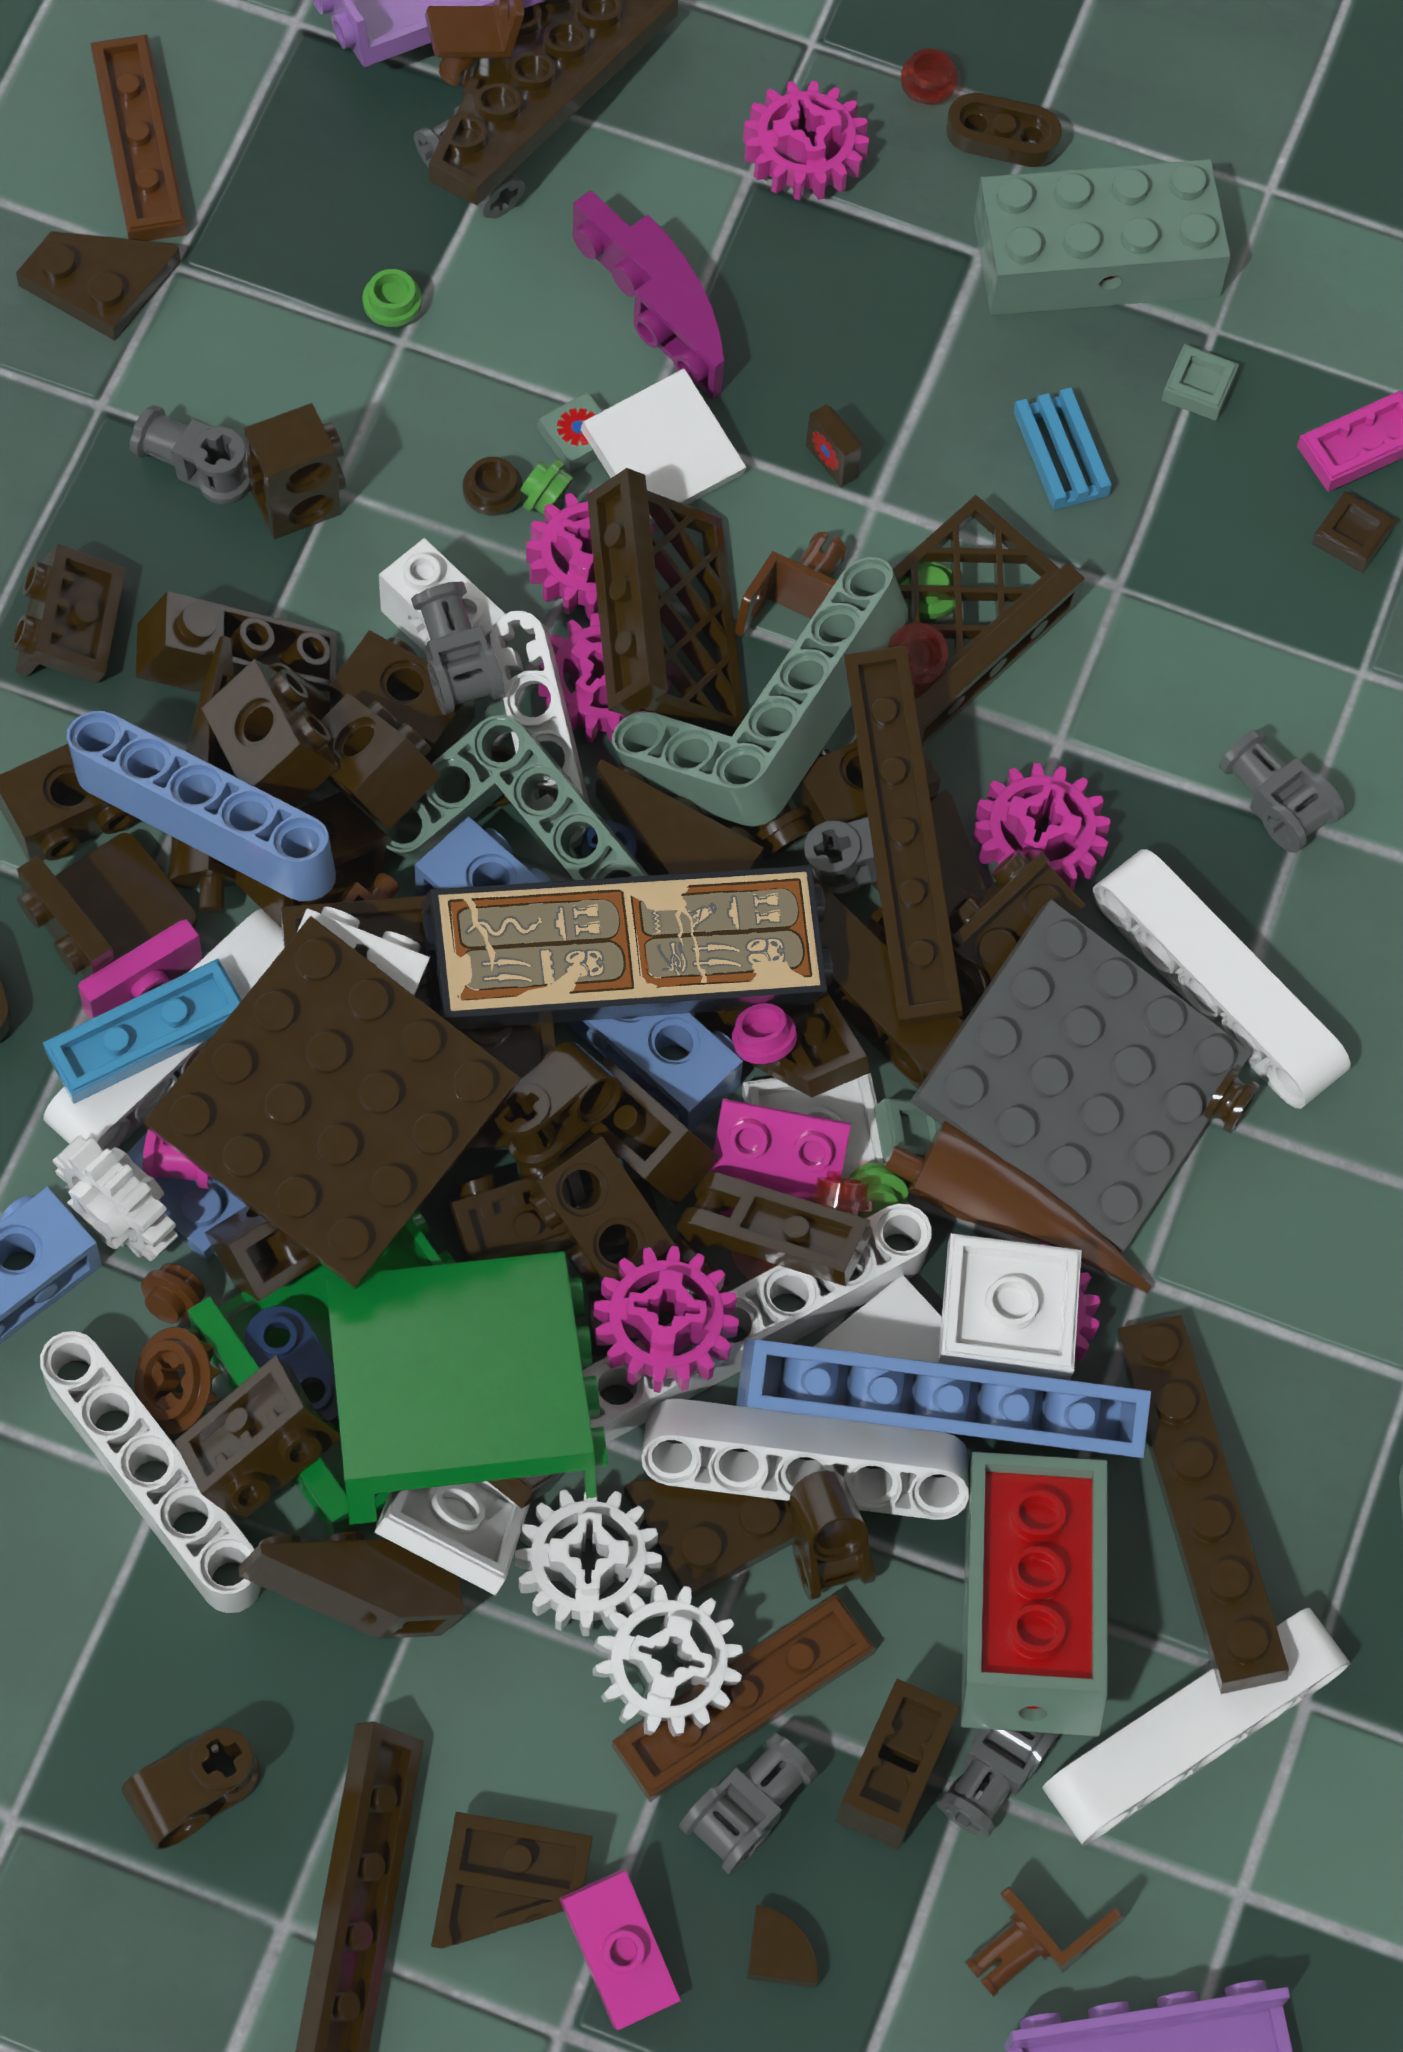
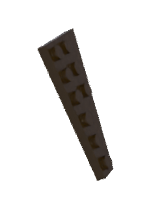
[429,0,678,206]

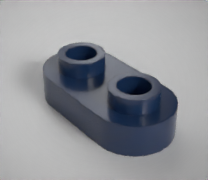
[245,1306,339,1425]

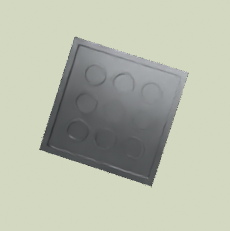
[910,900,1252,1253]

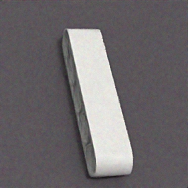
[1093,849,1351,1109]
[43,909,284,1151]
[40,1331,262,1613]
[642,1398,969,1520]
[1042,1608,1350,1846]

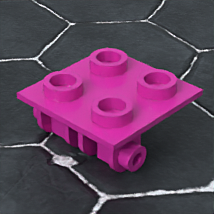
[710,1098,851,1218]

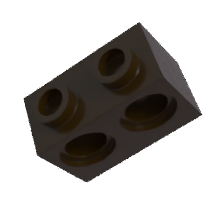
[244,403,346,540]
[528,1134,675,1285]
[835,1678,960,1850]

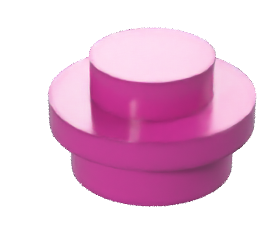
[732,1003,797,1064]

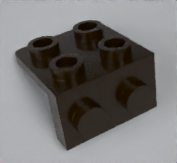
[17,833,197,978]

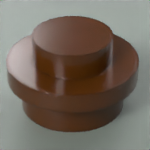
[141,1263,205,1324]

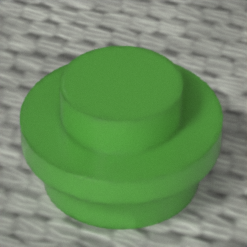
[362,269,422,327]
[520,458,574,515]
[900,562,953,620]
[843,1163,908,1218]

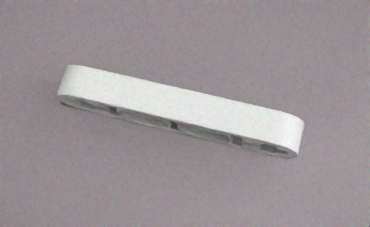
[490,611,590,849]

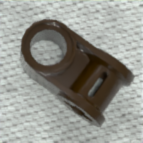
[493,1042,623,1168]
[789,1470,875,1600]
[121,1728,260,1850]

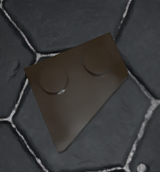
[16,231,181,341]

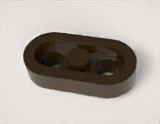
[946,93,1062,167]

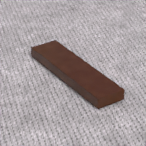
[90,34,187,241]
[612,1594,875,1802]

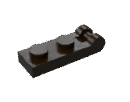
[676,1171,871,1287]

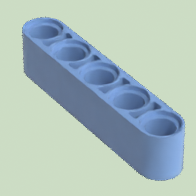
[66,711,336,901]

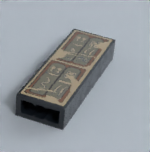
[421,865,833,1030]

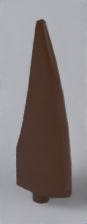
[884,1121,1151,1294]

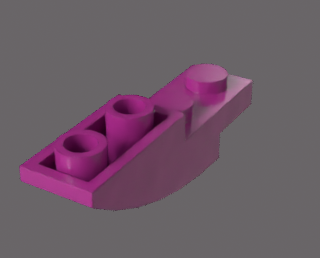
[572,190,724,399]

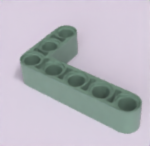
[612,557,908,826]
[375,715,649,880]

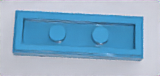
[43,958,242,1104]

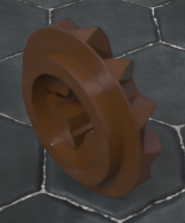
[134,1327,221,1434]

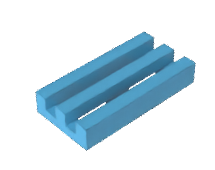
[1013,387,1112,510]

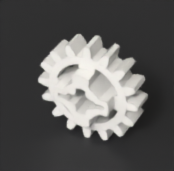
[53,1135,178,1261]
[515,1489,662,1636]
[592,1585,743,1737]

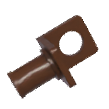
[425,0,524,87]
[735,532,847,637]
[964,1887,1124,1997]

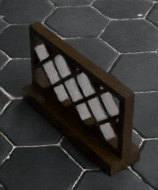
[587,468,744,737]
[893,495,1085,747]

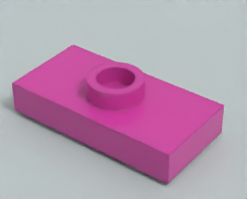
[1297,390,1403,492]
[78,919,202,1020]
[559,1869,681,2031]

